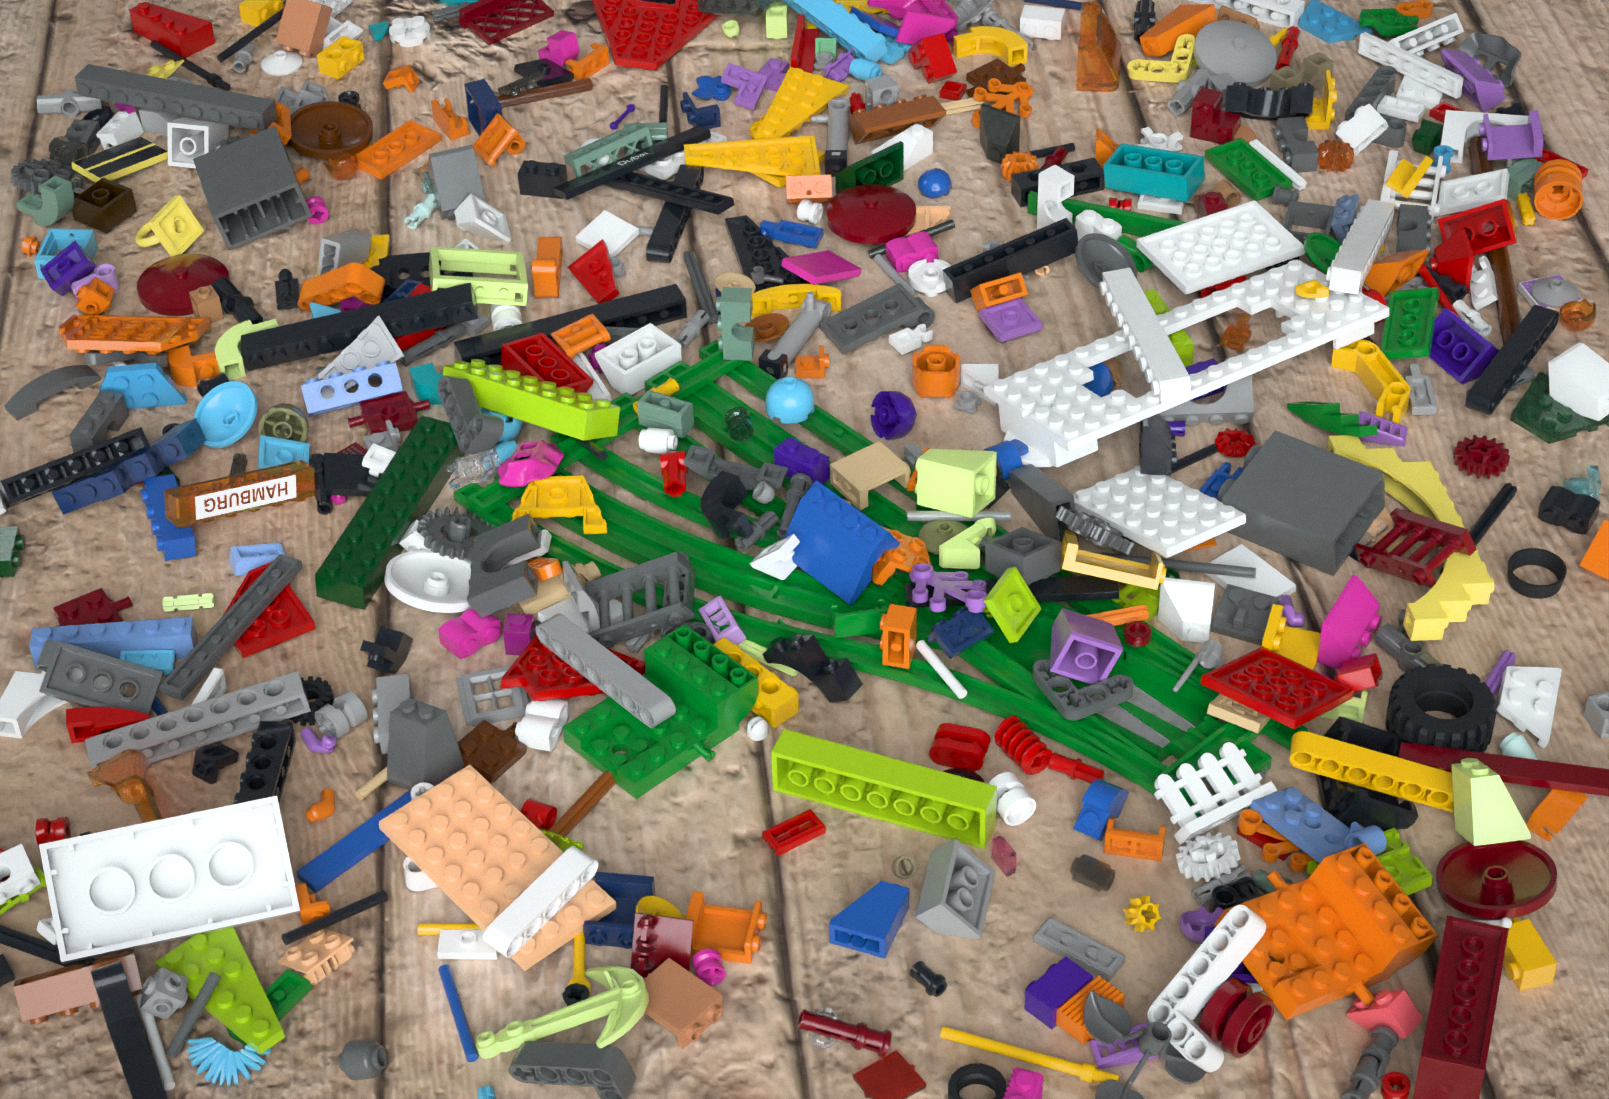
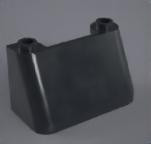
[1315,716,1418,830]

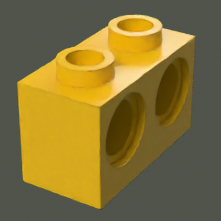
[317,36,365,79]

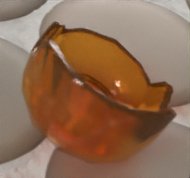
[324,153,359,181]
[1559,299,1596,332]

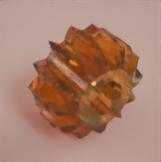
[1317,139,1354,173]

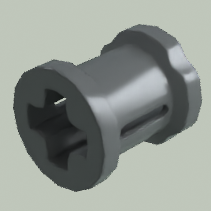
[1272,185,1300,205]

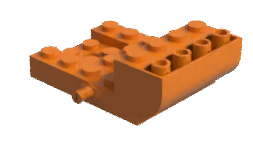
[1214,843,1438,1020]

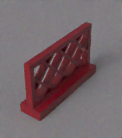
[459,0,554,45]

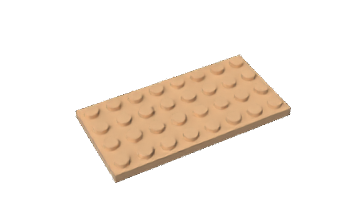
[379,765,616,971]

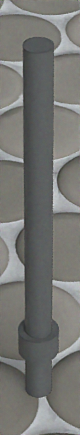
[1100,552,1256,578]

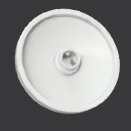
[384,550,472,613]

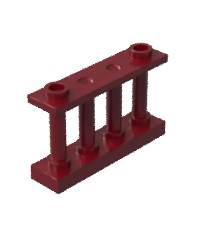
[1354,508,1477,588]

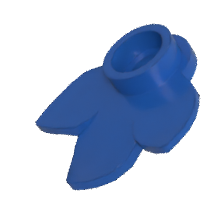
[692,76,732,101]

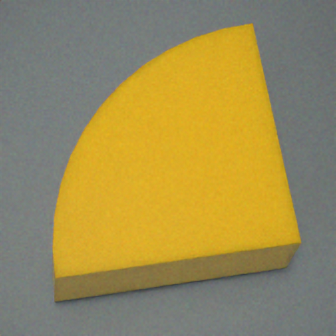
[1295,279,1329,298]

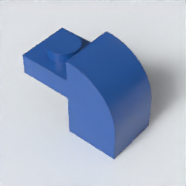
[1073,779,1129,841]

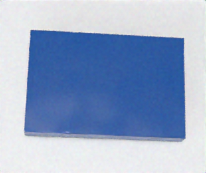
[850,6,900,37]

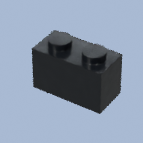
[518,160,568,199]

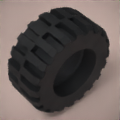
[1385,664,1497,753]

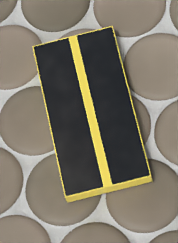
[72,136,168,183]

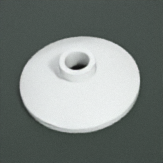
[261,51,303,76]

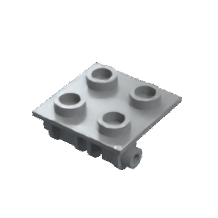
[953,0,994,31]

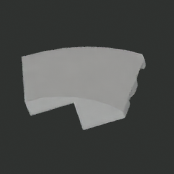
[274,80,330,116]

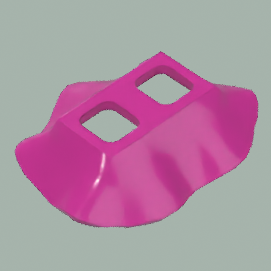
[497,440,564,487]

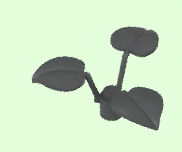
[1083,990,1207,1099]

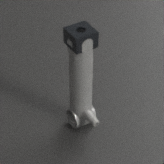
[811,98,850,177]
[759,291,831,380]

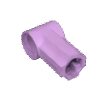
[71,263,119,299]

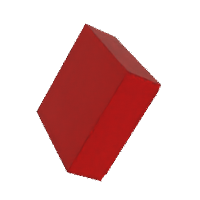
[940,81,967,101]

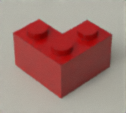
[908,33,958,84]

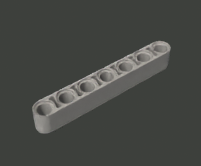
[535,613,676,728]

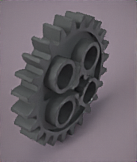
[11,158,84,194]
[1055,505,1136,555]

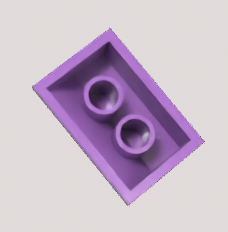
[1440,49,1505,113]

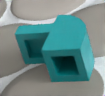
[409,363,443,405]

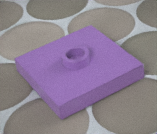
[979,298,1043,343]

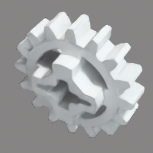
[1176,832,1241,882]

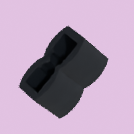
[1538,486,1600,534]

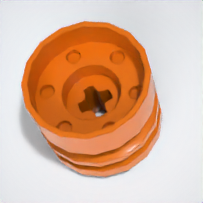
[1533,159,1583,220]

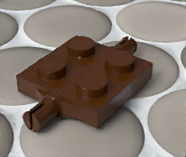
[966,58,1026,98]
[453,720,527,784]

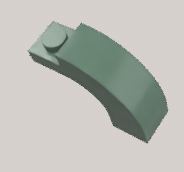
[16,175,74,226]

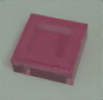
[992,835,1016,877]

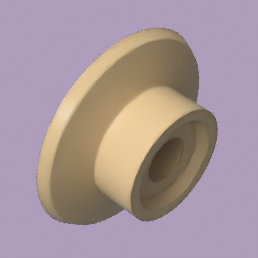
[715,272,756,295]

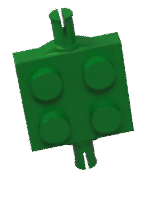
[1359,8,1419,38]

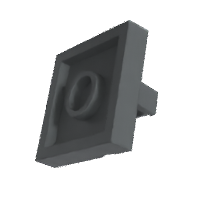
[1211,584,1279,646]

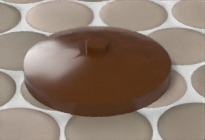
[288,101,373,160]

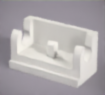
[96,112,144,150]

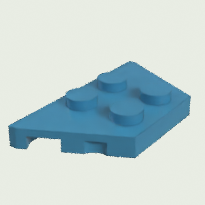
[1299,0,1373,44]
[98,363,187,409]

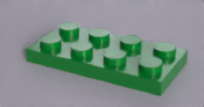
[1205,138,1293,201]
[1380,287,1439,360]

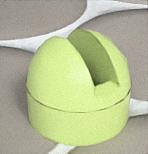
[722,20,740,38]
[975,518,996,538]

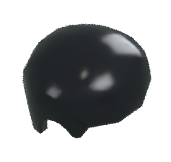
[81,104,114,129]

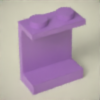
[1479,110,1544,160]

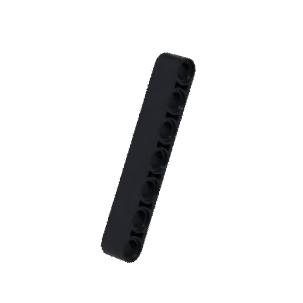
[646,164,704,263]
[1465,305,1559,415]

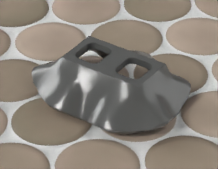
[1457,33,1521,87]

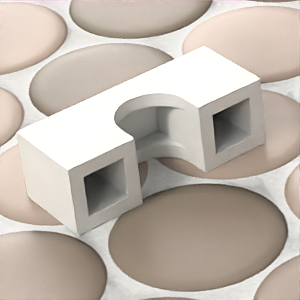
[1037,165,1074,230]

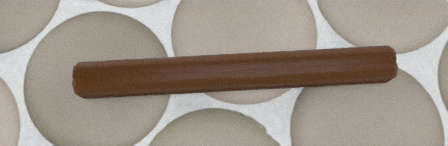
[496,78,593,108]

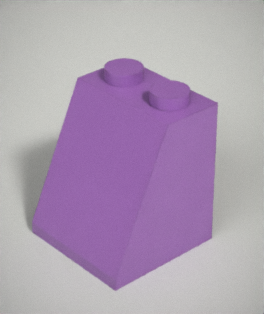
[1050,608,1123,684]

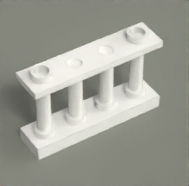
[1380,150,1446,225]

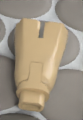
[513,561,601,622]

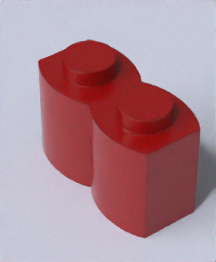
[1334,653,1383,693]

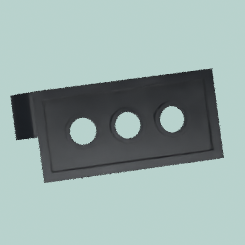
[370,252,473,298]

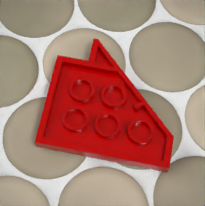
[224,562,316,658]
[500,635,604,702]

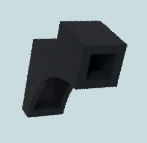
[762,634,863,703]

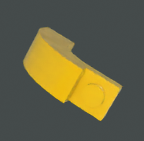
[953,26,1028,66]

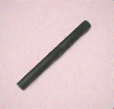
[868,219,955,259]

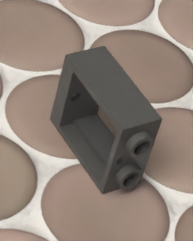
[1284,201,1335,254]

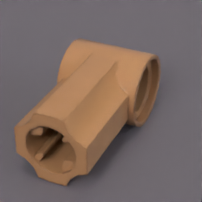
[1193,180,1241,212]

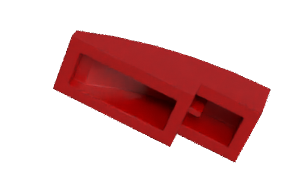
[66,707,150,743]

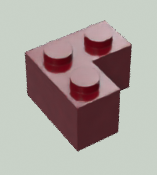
[1190,87,1241,145]

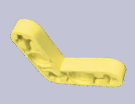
[1127,34,1196,83]

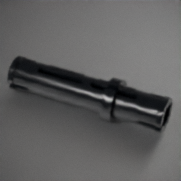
[309,453,333,515]

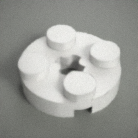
[389,16,431,47]
[908,259,951,297]

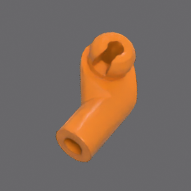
[305,788,335,823]

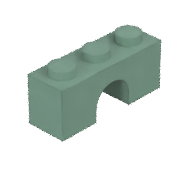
[716,287,755,361]

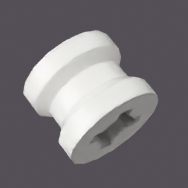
[797,199,823,225]

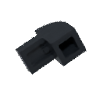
[360,626,413,674]

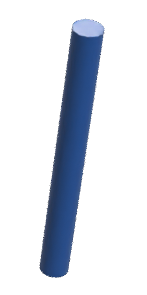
[438,964,478,1062]

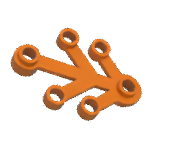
[971,78,1034,128]
[1237,809,1314,872]

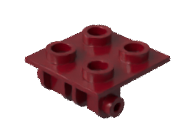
[630,913,694,978]

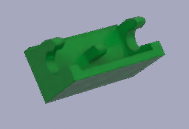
[830,598,888,638]

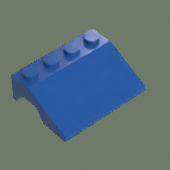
[784,480,900,606]

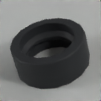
[948,1063,1007,1099]

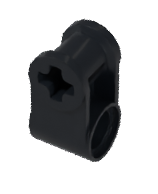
[1209,877,1260,912]

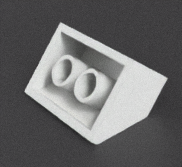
[595,323,682,395]

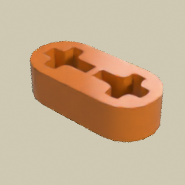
[1395,0,1433,19]

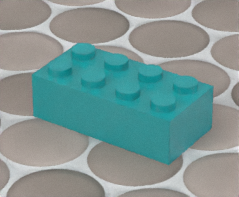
[1104,143,1205,202]

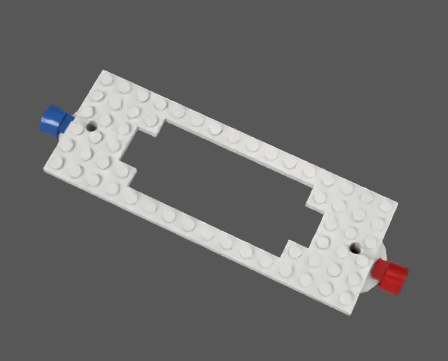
[983,260,1389,481]

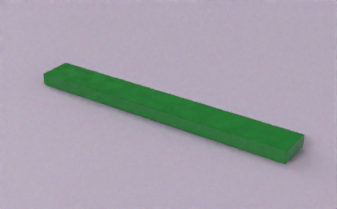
[1027,191,1187,237]

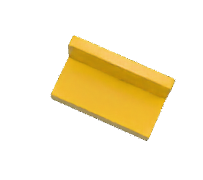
[1385,156,1434,199]

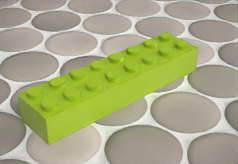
[443,359,620,441]
[771,729,997,849]

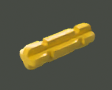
[1516,192,1536,226]

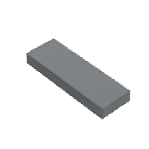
[1033,917,1125,982]

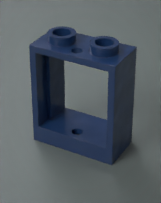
[464,79,503,137]

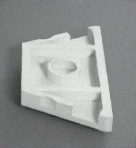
[1497,666,1562,748]

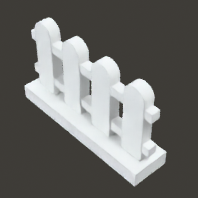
[1154,742,1278,845]

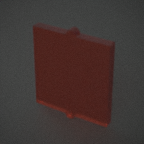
[853,1050,926,1099]

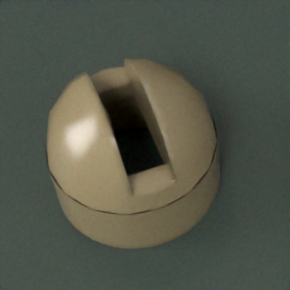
[892,856,917,879]

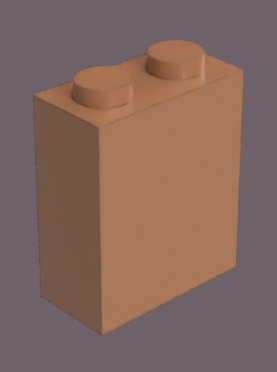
[275,0,333,57]

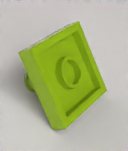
[983,567,1041,643]

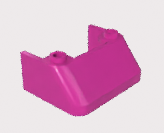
[867,0,959,45]

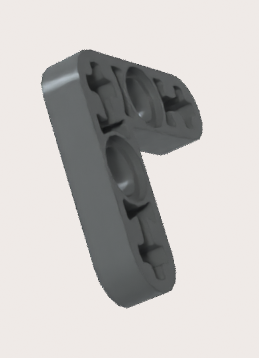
[83,350,169,368]
[1033,659,1134,721]

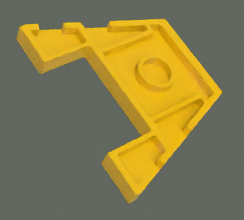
[511,475,607,534]

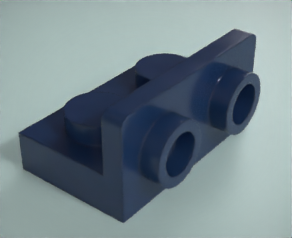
[927,607,994,659]

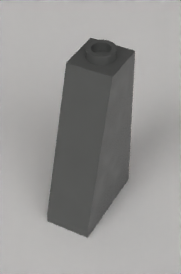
[1009,464,1079,545]

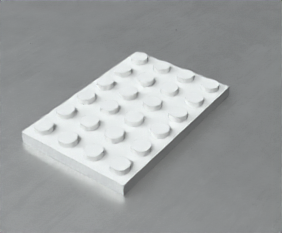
[1136,200,1305,295]
[1073,465,1246,558]

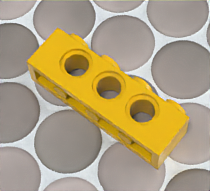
[713,637,799,728]

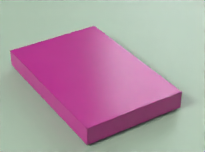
[781,250,861,285]

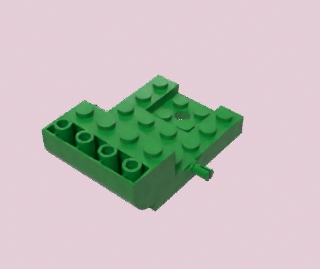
[563,624,758,799]

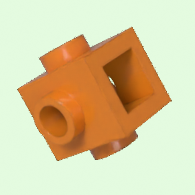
[76,276,115,315]

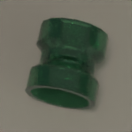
[725,407,754,442]

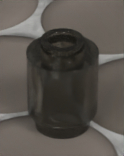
[1070,854,1116,892]

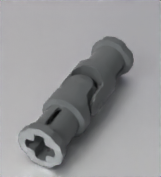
[1341,1026,1399,1099]

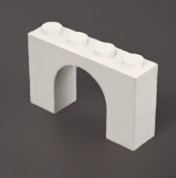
[1441,110,1528,167]

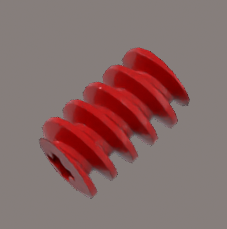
[994,716,1052,775]

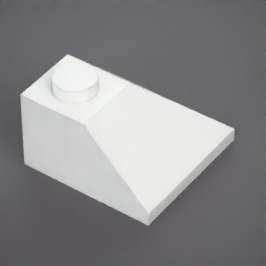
[871,123,933,171]
[454,193,512,243]
[1158,578,1215,643]

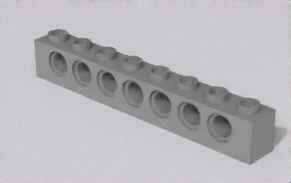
[85,671,311,780]

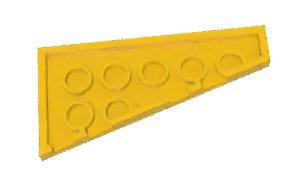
[754,67,850,140]

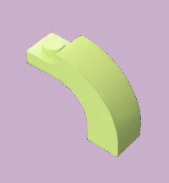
[215,319,278,381]

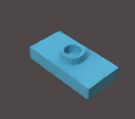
[120,650,176,675]

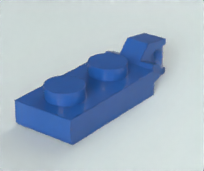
[760,220,824,248]

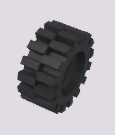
[289,676,334,726]

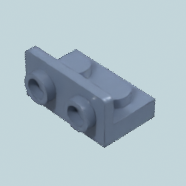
[1331,194,1359,244]

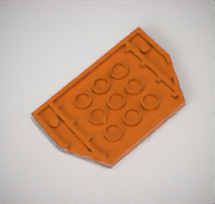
[59,314,211,355]

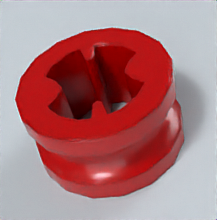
[1381,1072,1411,1099]

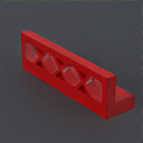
[790,14,820,74]

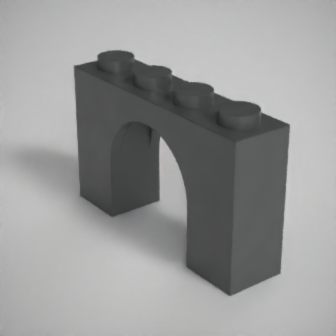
[467,514,542,618]

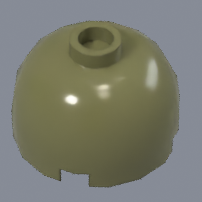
[258,403,309,442]

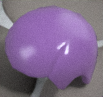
[1179,905,1224,944]

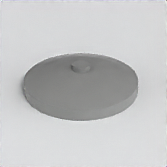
[1193,20,1277,87]

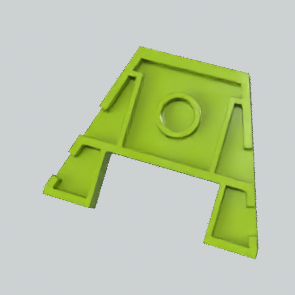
[1307,828,1433,896]

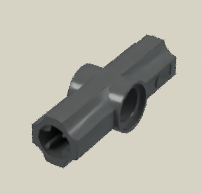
[1375,623,1443,673]

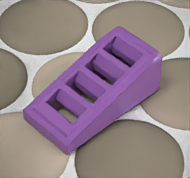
[1359,411,1408,447]
[1089,1022,1159,1069]

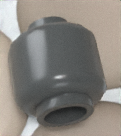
[338,1038,387,1080]

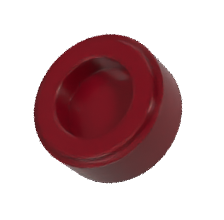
[1124,621,1151,647]

